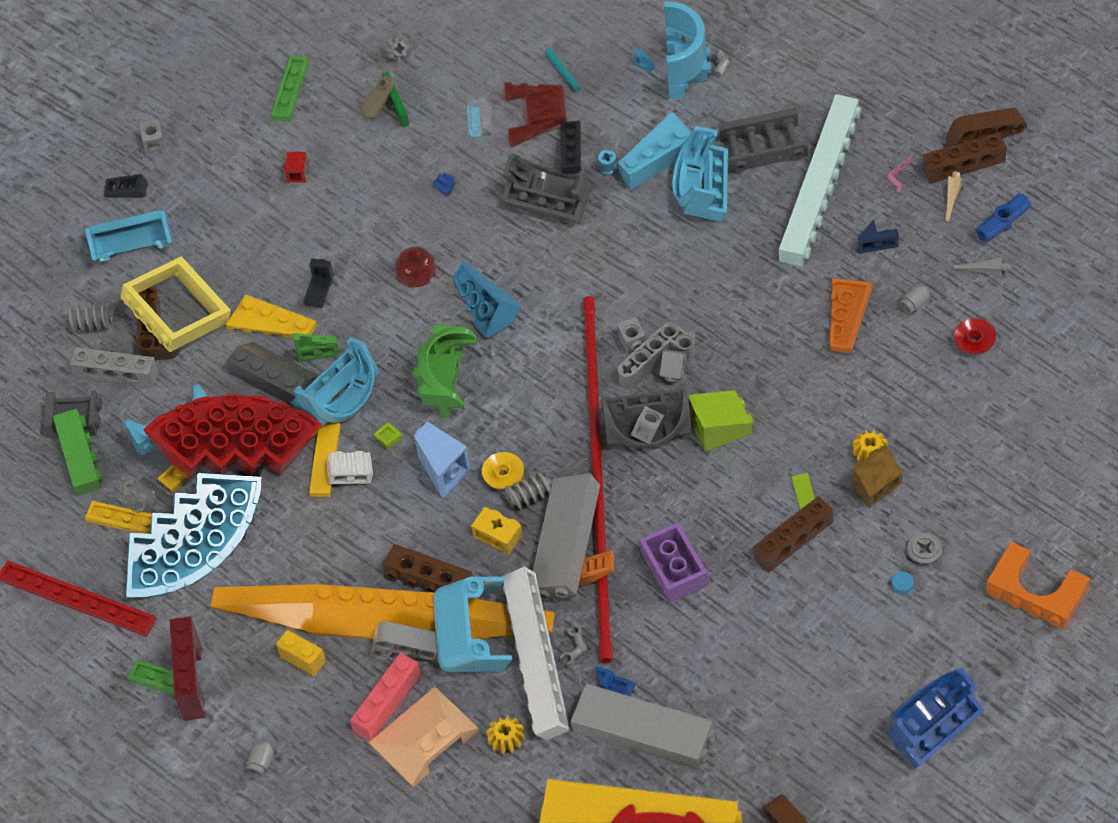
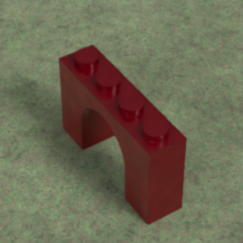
[169,616,206,721]

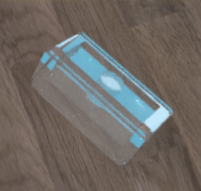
[466,97,493,137]

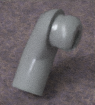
[713,49,729,77]

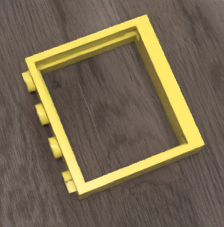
[120,256,231,352]

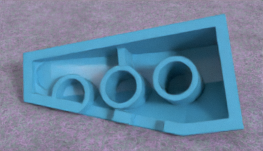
[453,261,521,338]

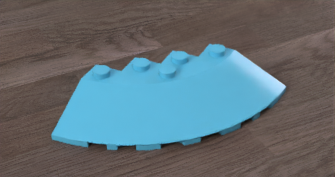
[126,473,262,598]

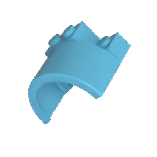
[664,2,711,99]

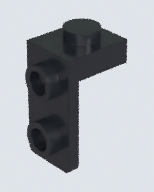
[303,258,334,308]

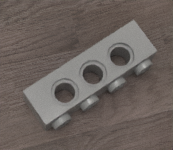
[70,347,158,388]

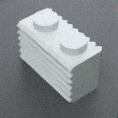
[327,451,373,484]

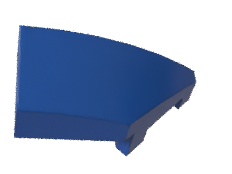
[595,666,635,696]

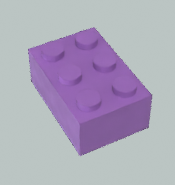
[639,522,708,603]

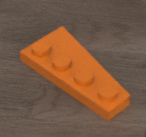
[830,278,873,354]

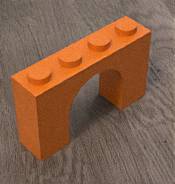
[986,542,1091,629]

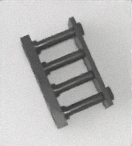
[719,107,808,173]

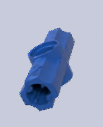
[975,194,1031,242]

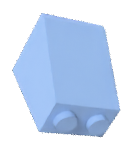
[414,421,471,498]

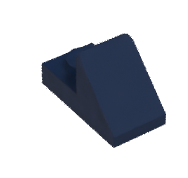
[858,220,899,254]

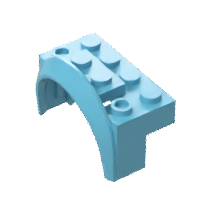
[672,126,728,222]
[291,337,380,427]

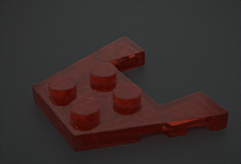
[504,82,567,147]

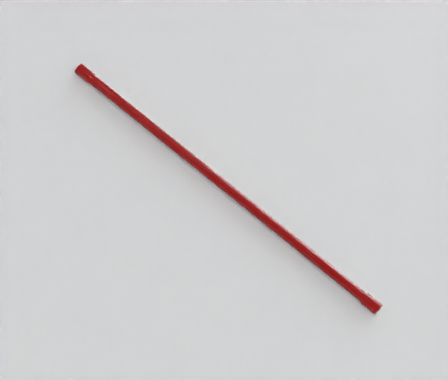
[583,296,613,664]

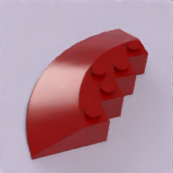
[143,394,323,479]

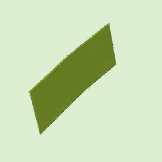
[791,473,815,510]

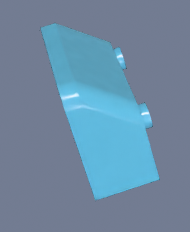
[85,209,173,262]
[433,577,512,672]

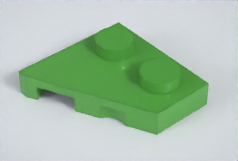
[293,333,340,362]

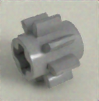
[383,36,409,60]

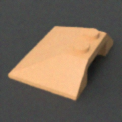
[369,687,479,787]

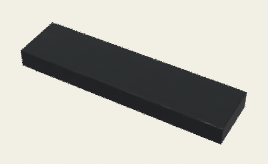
[561,121,581,174]

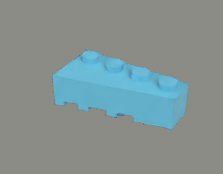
[618,112,691,189]

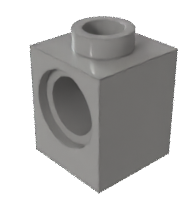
[140,120,165,154]
[617,317,646,354]
[660,349,687,382]
[631,406,664,444]

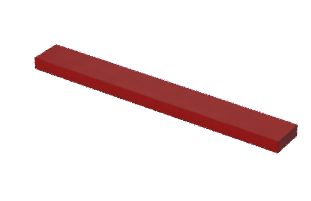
[0,560,157,637]

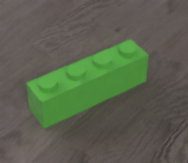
[53,409,103,496]

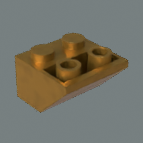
[853,445,902,507]

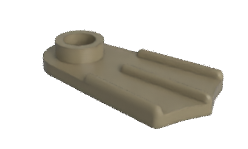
[360,76,393,119]

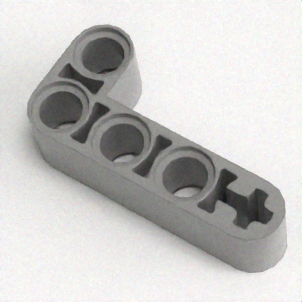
[618,322,695,388]
[371,622,438,662]

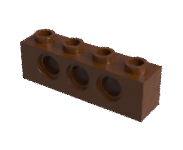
[923,132,1007,184]
[754,496,833,573]
[383,544,472,593]

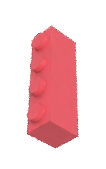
[350,652,421,741]

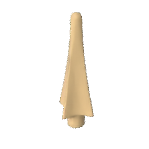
[945,172,962,222]

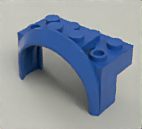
[886,668,985,769]

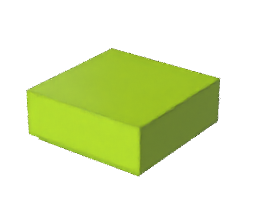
[373,422,403,450]

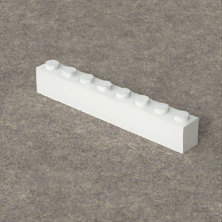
[502,567,570,740]

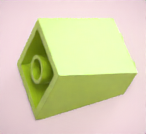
[688,390,754,451]

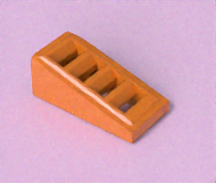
[579,551,614,587]

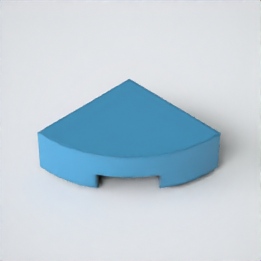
[634,48,655,72]

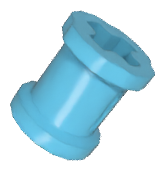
[598,150,617,176]

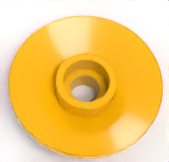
[482,452,524,489]

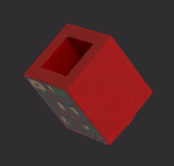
[284,151,309,183]

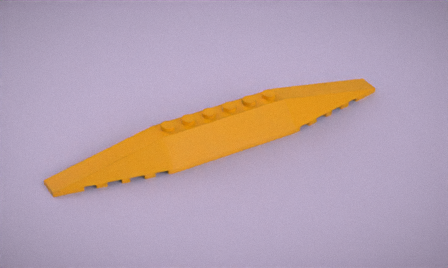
[210,584,555,640]

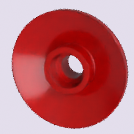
[954,318,996,354]

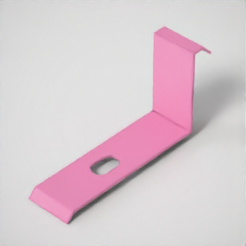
[888,156,912,192]

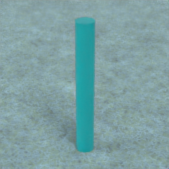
[545,48,581,92]

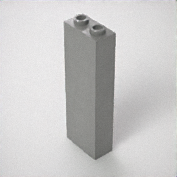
[533,474,600,600]
[571,684,716,769]

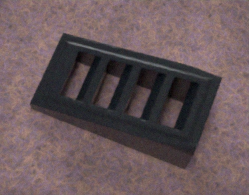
[104,174,148,198]

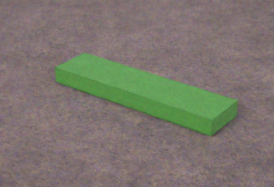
[271,56,309,122]

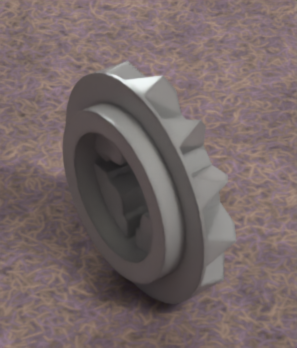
[908,533,943,565]

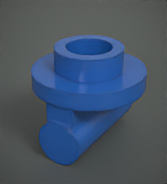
[433,172,456,196]

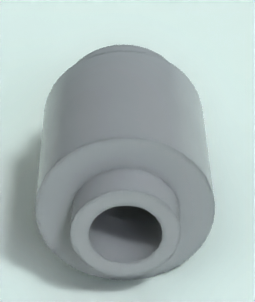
[900,284,930,314]
[246,742,274,777]

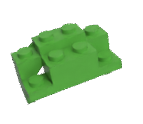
[413,324,477,418]

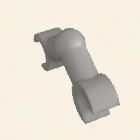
[560,624,587,669]

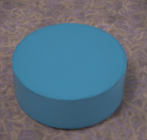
[891,572,914,594]

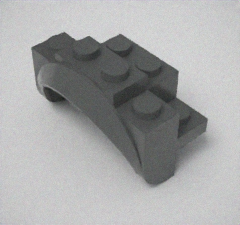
[601,387,691,448]

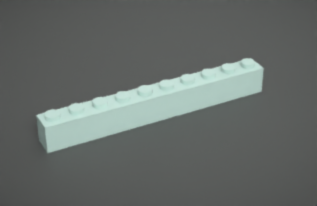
[779,94,861,267]

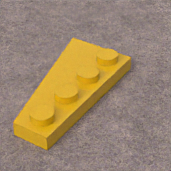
[226,294,317,339]

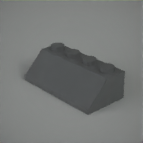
[227,342,319,405]

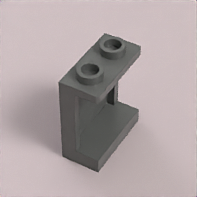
[43,390,102,438]

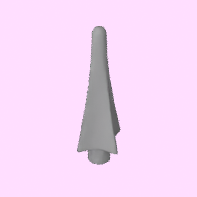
[953,257,1010,277]

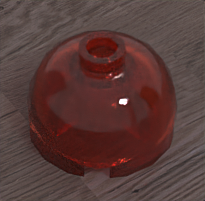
[395,247,436,288]

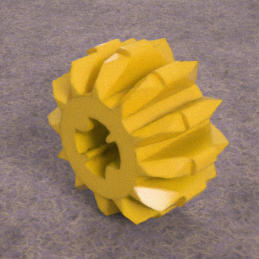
[852,429,888,462]
[487,715,525,755]

